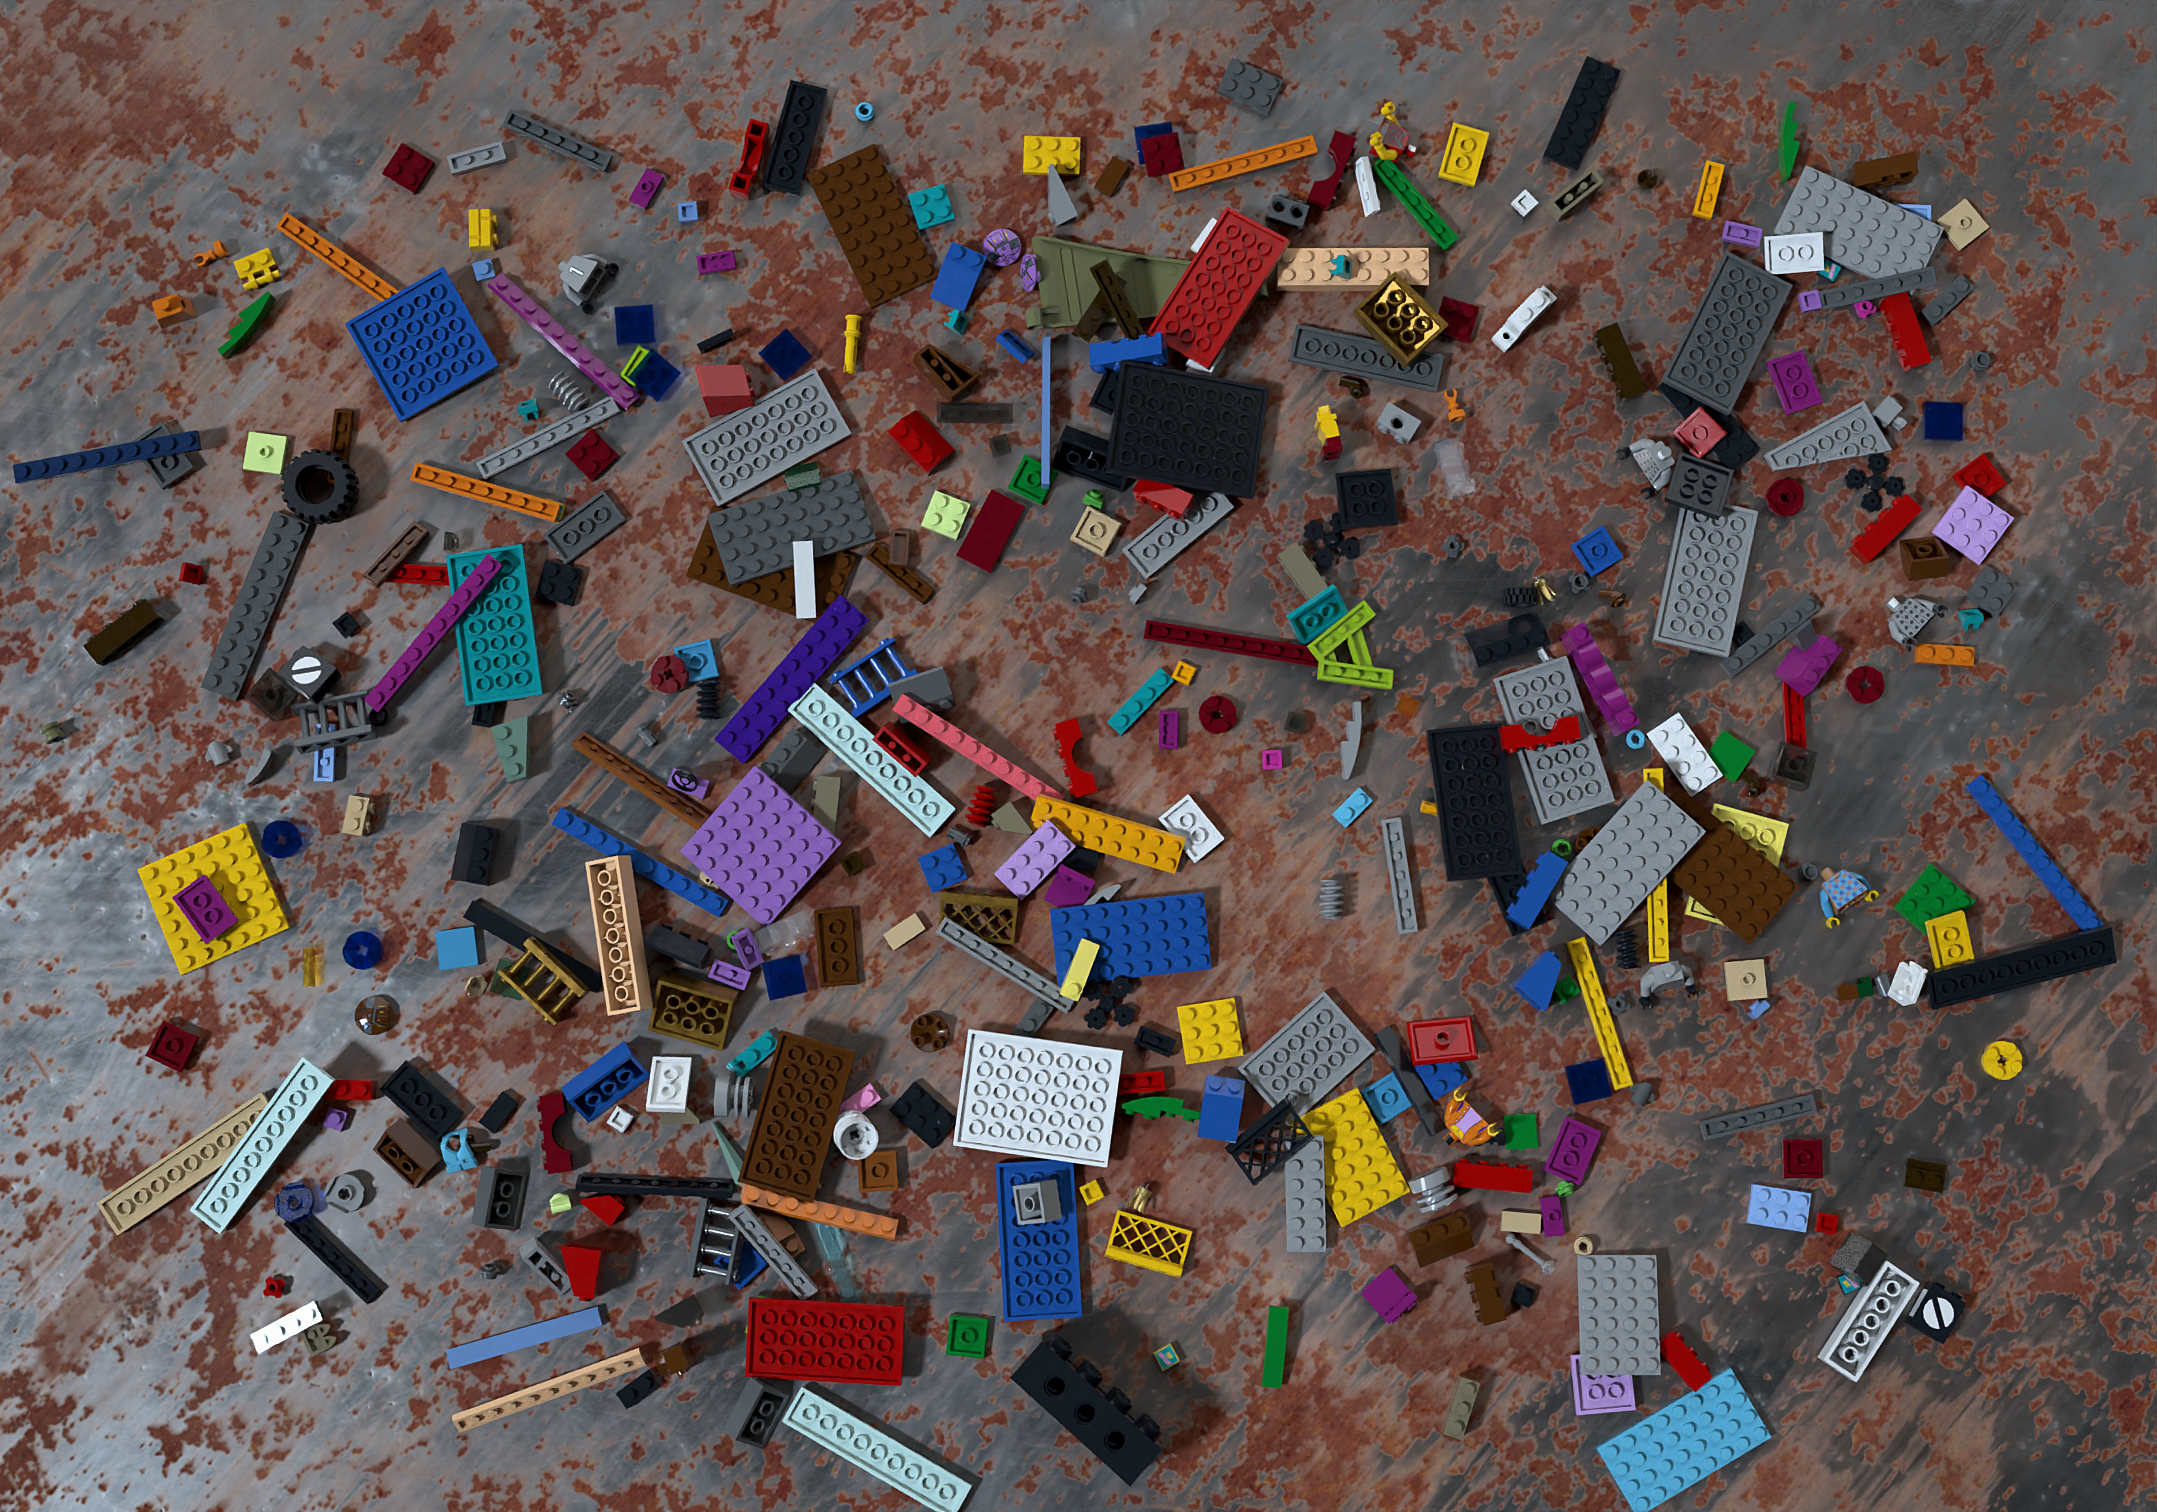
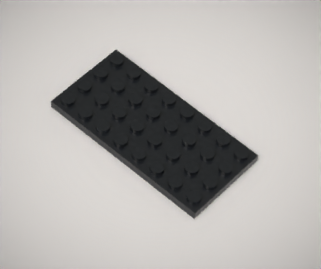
[1425,723,1523,882]

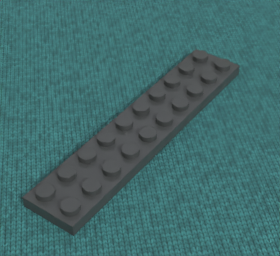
[200,511,311,702]

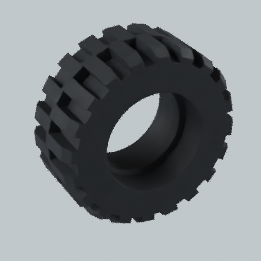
[280,449,359,525]

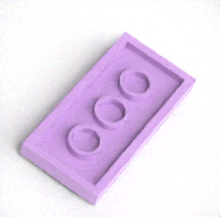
[994,819,1076,901]

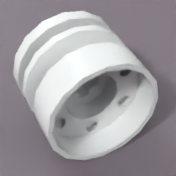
[832,1110,878,1160]

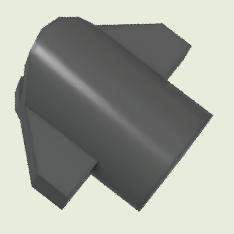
[1872,973,1894,998]
[1628,1081,1655,1107]

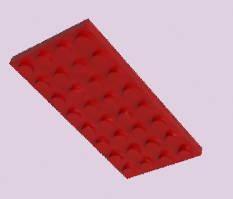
[1146,206,1290,370]
[745,1297,906,1386]

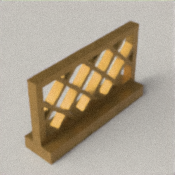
[937,890,1018,944]

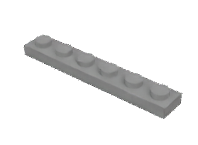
[1381,817,1418,935]
[729,1203,818,1300]

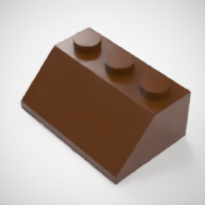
[373,1118,443,1190]
[1405,1210,1474,1268]

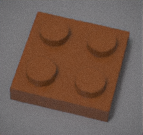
[857,1150,899,1193]

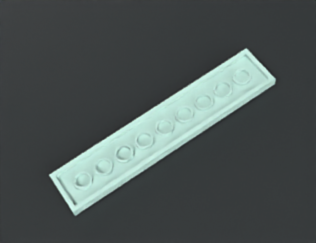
[788,683,956,837]
[190,1056,335,1234]
[782,1386,972,1512]

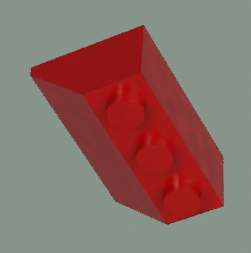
[888,410,955,476]

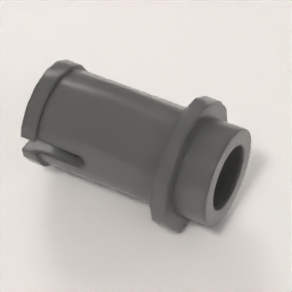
[635,722,659,747]
[946,826,972,847]

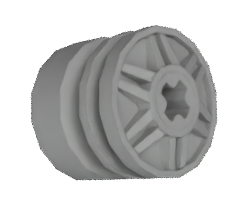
[714,1075,754,1118]
[1408,1166,1458,1213]

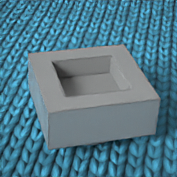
[1128,584,1147,605]

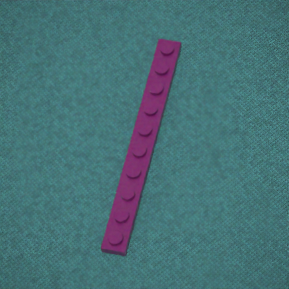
[488,273,641,410]
[364,554,504,713]

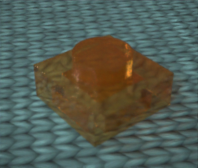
[1394,693,1420,719]

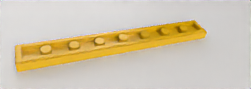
[1565,937,1634,1090]

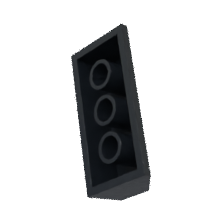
[1051,425,1128,493]
[1463,611,1551,670]

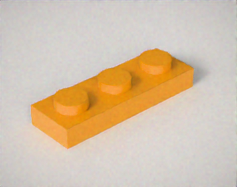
[1692,160,1725,220]

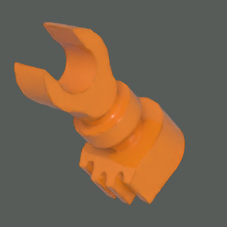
[194,239,229,268]
[1443,388,1466,422]

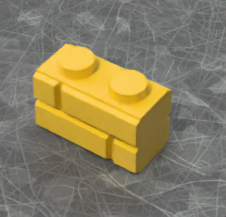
[469,209,498,252]

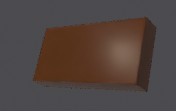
[1094,155,1129,198]
[888,529,910,569]

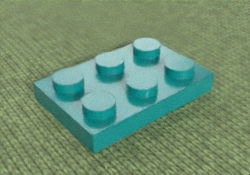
[1286,584,1348,645]

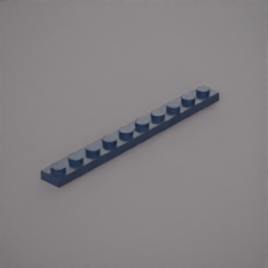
[13,430,202,484]

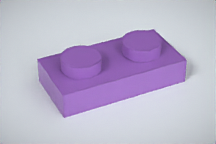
[1721,220,1763,249]
[731,928,764,971]
[708,959,752,991]

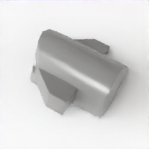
[205,741,233,767]

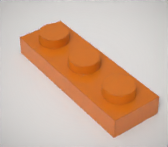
[1914,643,1974,667]

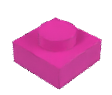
[1262,750,1282,770]

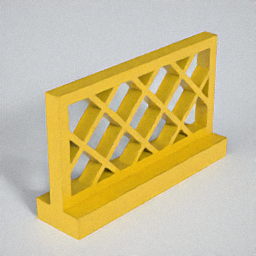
[1104,1210,1192,1278]

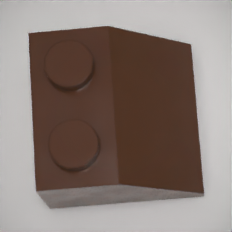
[1899,536,1949,581]

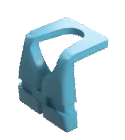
[440,1128,479,1174]

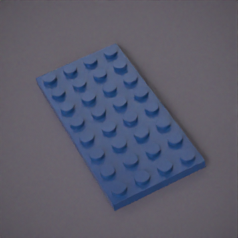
[1050,892,1212,986]
[995,1160,1082,1322]

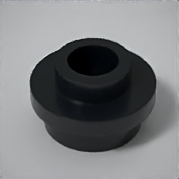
[369,709,388,726]

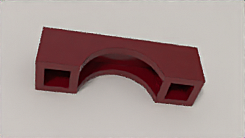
[1306,130,1357,212]
[537,1093,574,1174]

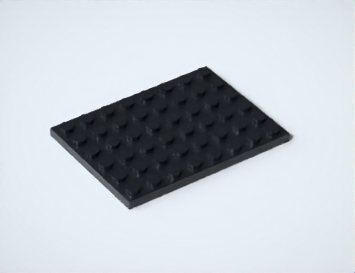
[1104,360,1269,500]

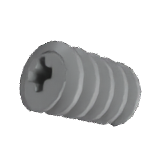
[548,371,590,413]
[1319,880,1345,920]

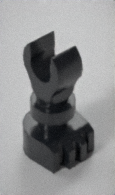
[1475,1128,1505,1147]

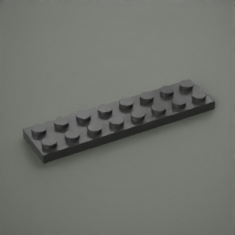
[1288,324,1444,393]

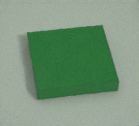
[1008,455,1058,506]
[1707,730,1755,783]
[946,1314,989,1359]

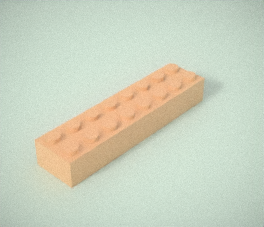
[1276,248,1429,291]
[585,855,653,1016]

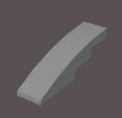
[1340,702,1362,781]

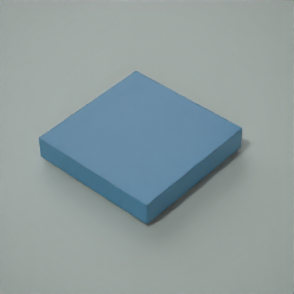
[673,639,720,684]
[435,927,480,971]
[1360,1071,1412,1125]

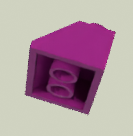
[1774,634,1843,697]

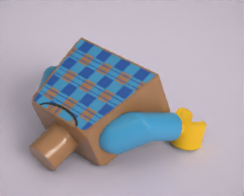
[1820,867,1879,928]

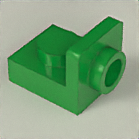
[1551,976,1581,1005]

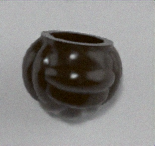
[1637,169,1657,189]

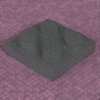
[1963,565,2018,619]

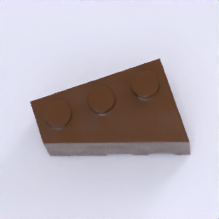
[1849,151,1919,190]
[913,343,981,404]
[1464,1261,1507,1326]
[652,1339,697,1376]

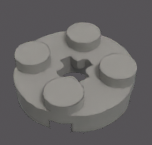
[325,1174,366,1214]

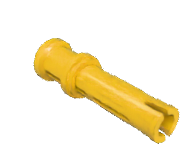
[843,315,862,374]

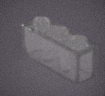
[1434,437,1476,501]
[752,909,816,957]

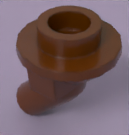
[1599,589,1626,608]

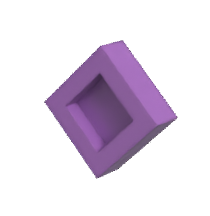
[1797,289,1822,313]
[323,1107,349,1132]

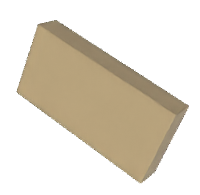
[883,913,926,951]
[1500,1211,1542,1234]

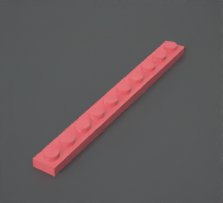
[892,694,1065,801]

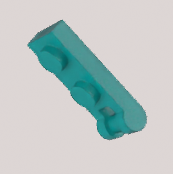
[726,1030,777,1078]

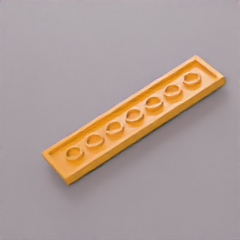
[1029,793,1186,874]

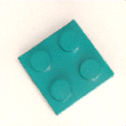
[908,184,955,232]

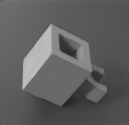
[1871,395,1908,431]

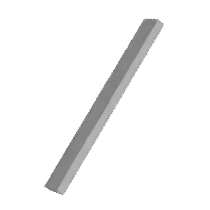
[476,396,622,481]
[935,916,1075,1014]

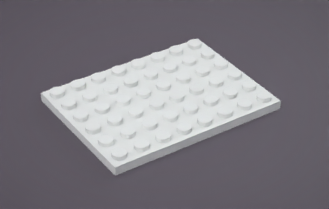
[953,1029,1123,1167]

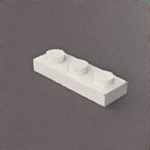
[1353,156,1380,217]

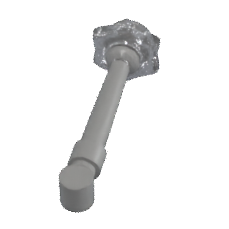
[1506,1233,1556,1276]

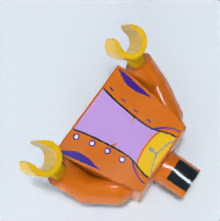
[1442,1087,1502,1147]

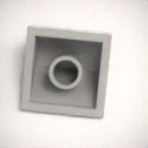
[1013,1180,1062,1225]

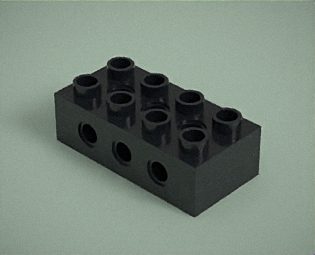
[1010,1332,1163,1486]

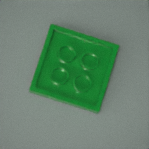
[1892,864,1975,937]

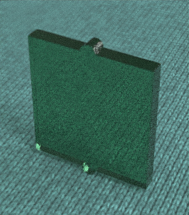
[784,461,821,493]
[489,959,531,1001]

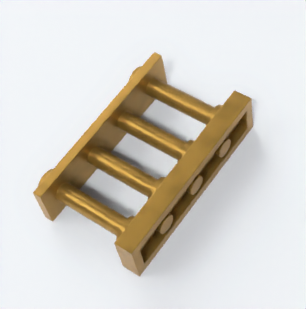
[497,936,589,1025]

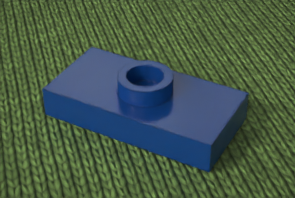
[995,329,1035,364]

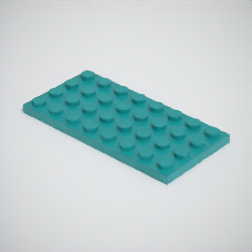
[446,544,543,707]

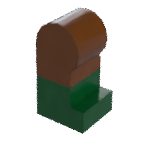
[1833,976,1874,1001]

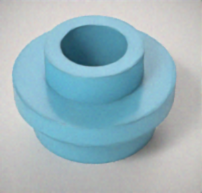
[856,102,875,121]
[1626,730,1646,749]

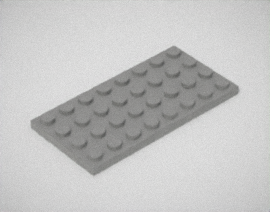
[1773,165,1944,297]
[682,369,852,507]
[1652,503,1758,658]
[1493,656,1615,825]
[1547,780,1706,946]

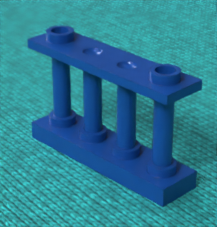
[829,638,918,720]

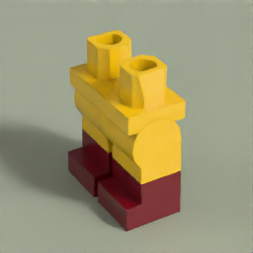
[1314,405,1343,462]

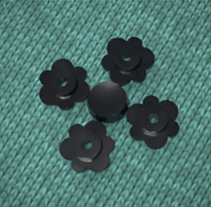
[1844,453,1905,513]
[1304,512,1360,567]
[1081,976,1135,1030]

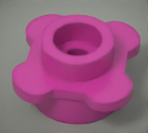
[1854,299,1876,318]

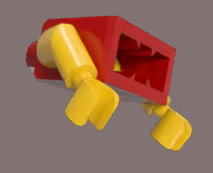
[1369,102,1416,162]

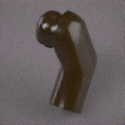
[1339,376,1363,399]
[1739,770,1761,798]
[466,1134,491,1152]

